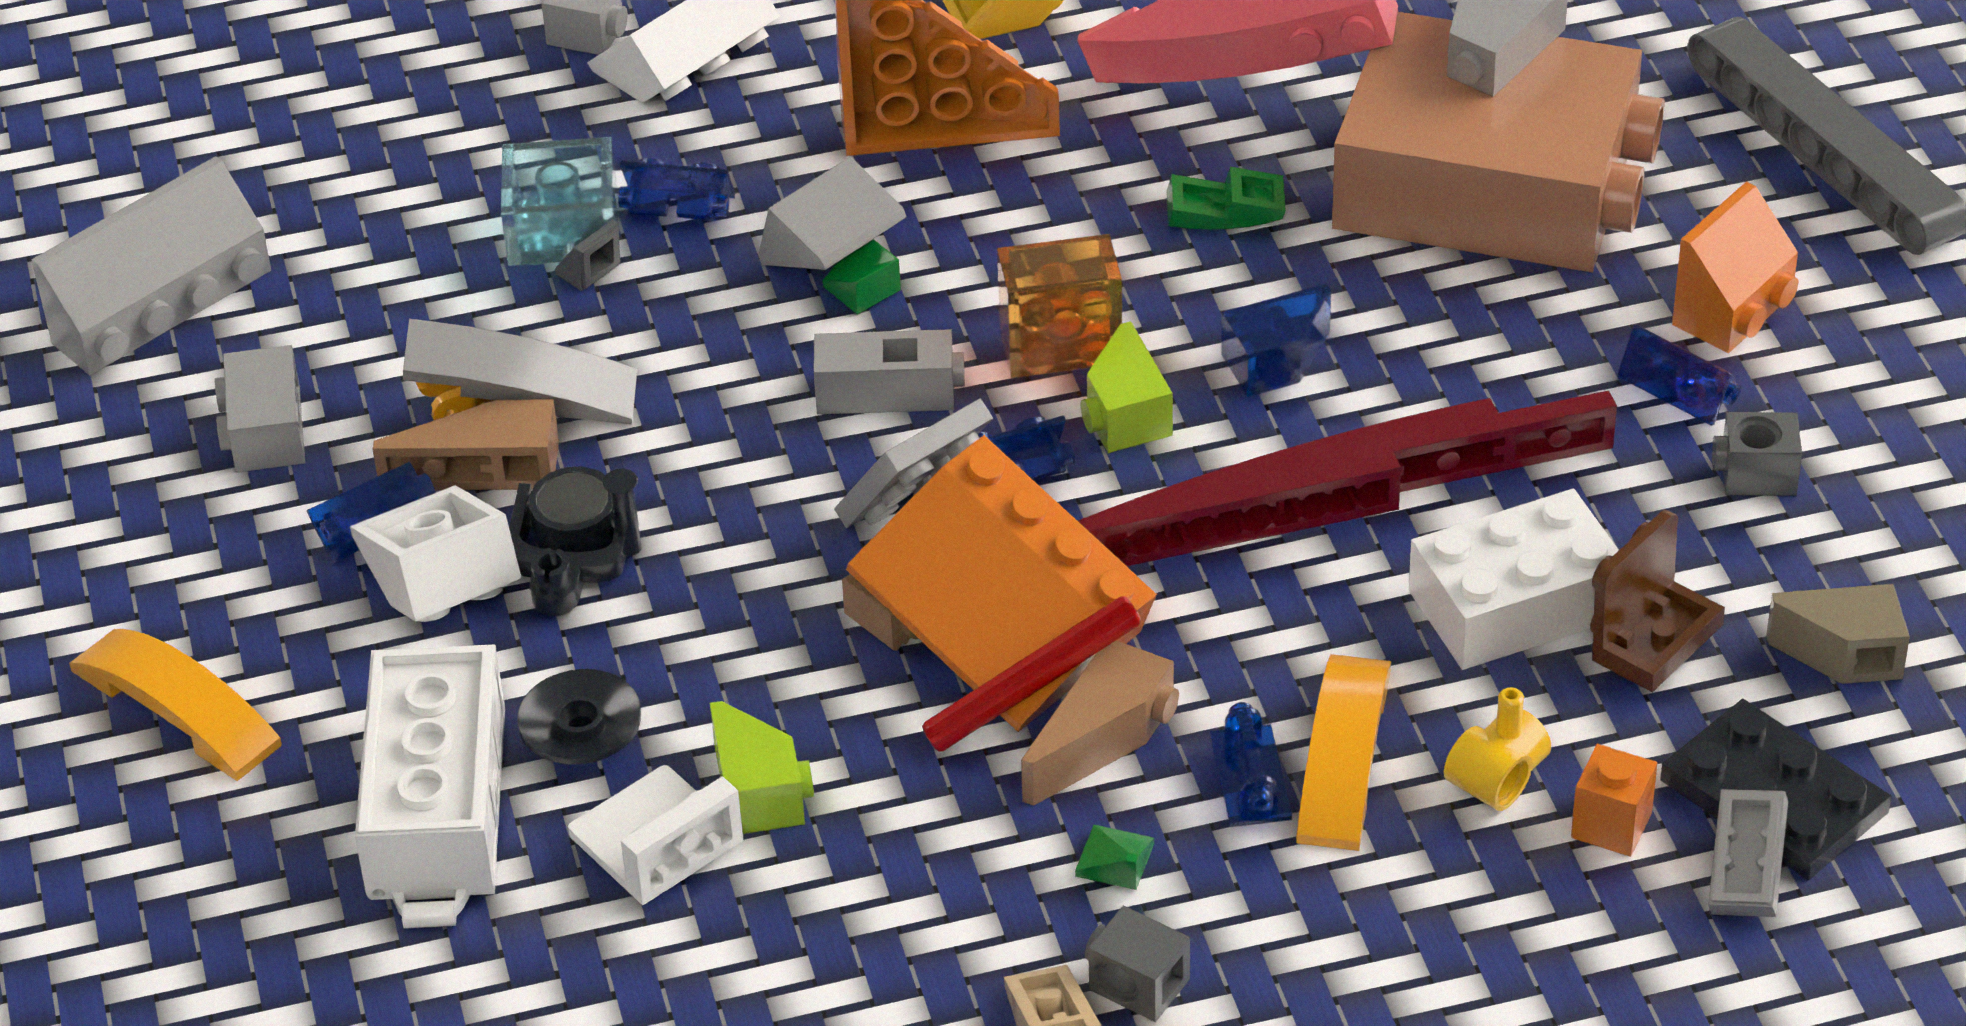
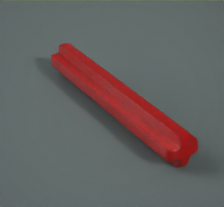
[922,596,1141,752]

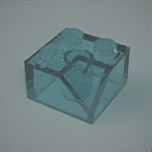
[501,137,618,266]

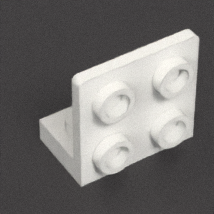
[568,765,743,905]

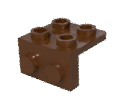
[1590,509,1725,693]

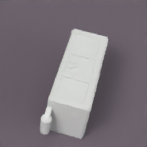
[355,645,505,928]

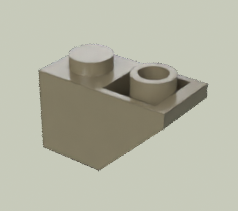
[1766,584,1910,684]

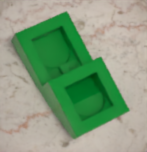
[1167,167,1286,230]

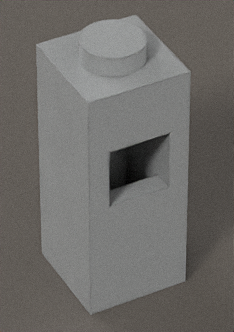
[814,329,965,415]

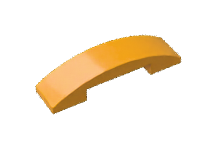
[69,629,282,781]
[1296,654,1391,851]

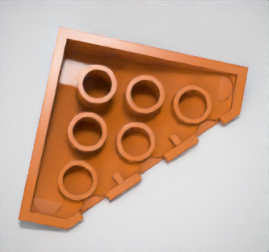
[835,0,1060,156]

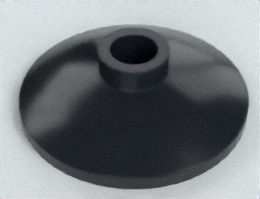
[517,669,641,764]

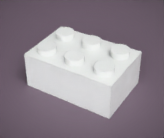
[1409,488,1619,670]

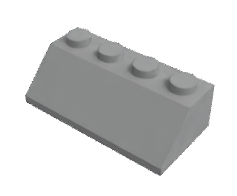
[31,156,271,375]

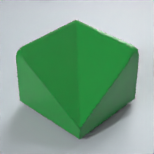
[823,239,901,314]

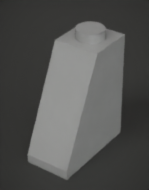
[1447,0,1567,97]

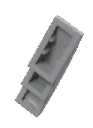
[403,318,638,424]

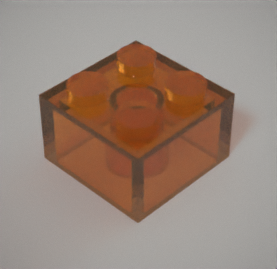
[997,234,1122,378]

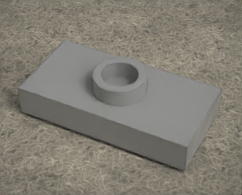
[1708,789,1788,917]

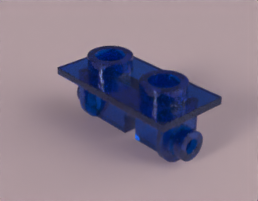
[618,158,735,221]
[1617,324,1741,426]
[978,415,1075,481]
[306,461,435,564]
[1210,702,1292,827]

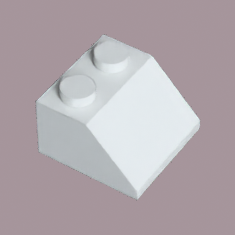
[350,485,522,622]

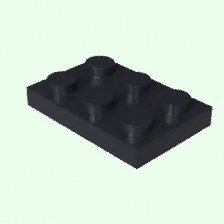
[1660,698,1892,881]

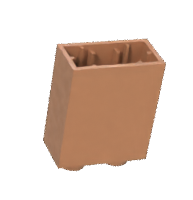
[1332,12,1665,273]

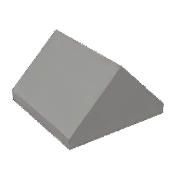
[758,156,907,270]

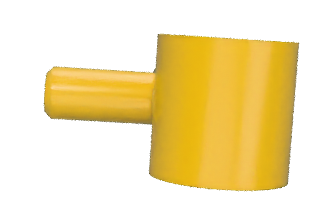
[1444,688,1551,811]

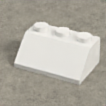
[587,0,780,103]

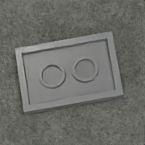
[834,398,993,528]

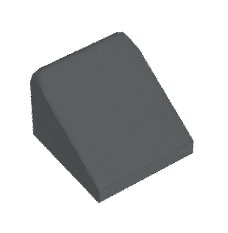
[555,219,620,291]

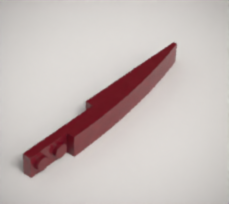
[1078,390,1617,566]

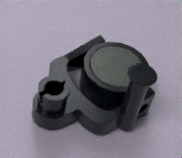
[509,466,642,616]

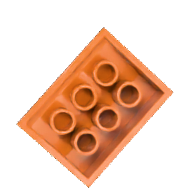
[846,435,1157,732]

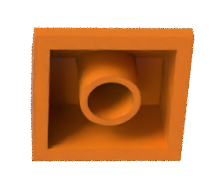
[1672,181,1799,354]

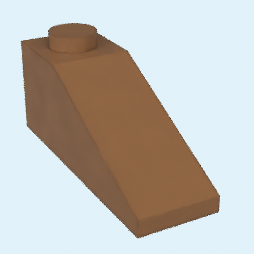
[372,399,559,491]
[1021,640,1179,806]

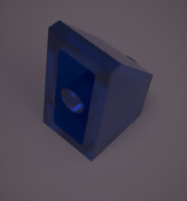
[1221,283,1331,397]

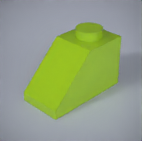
[1080,321,1173,453]
[710,701,814,834]

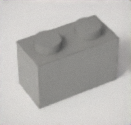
[214,345,305,472]

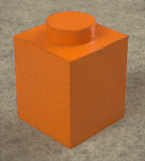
[1571,743,1658,857]

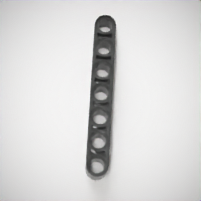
[1687,16,1966,255]

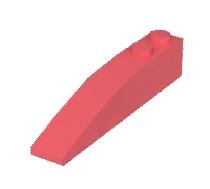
[1077,0,1398,83]

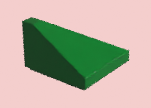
[1075,825,1154,890]

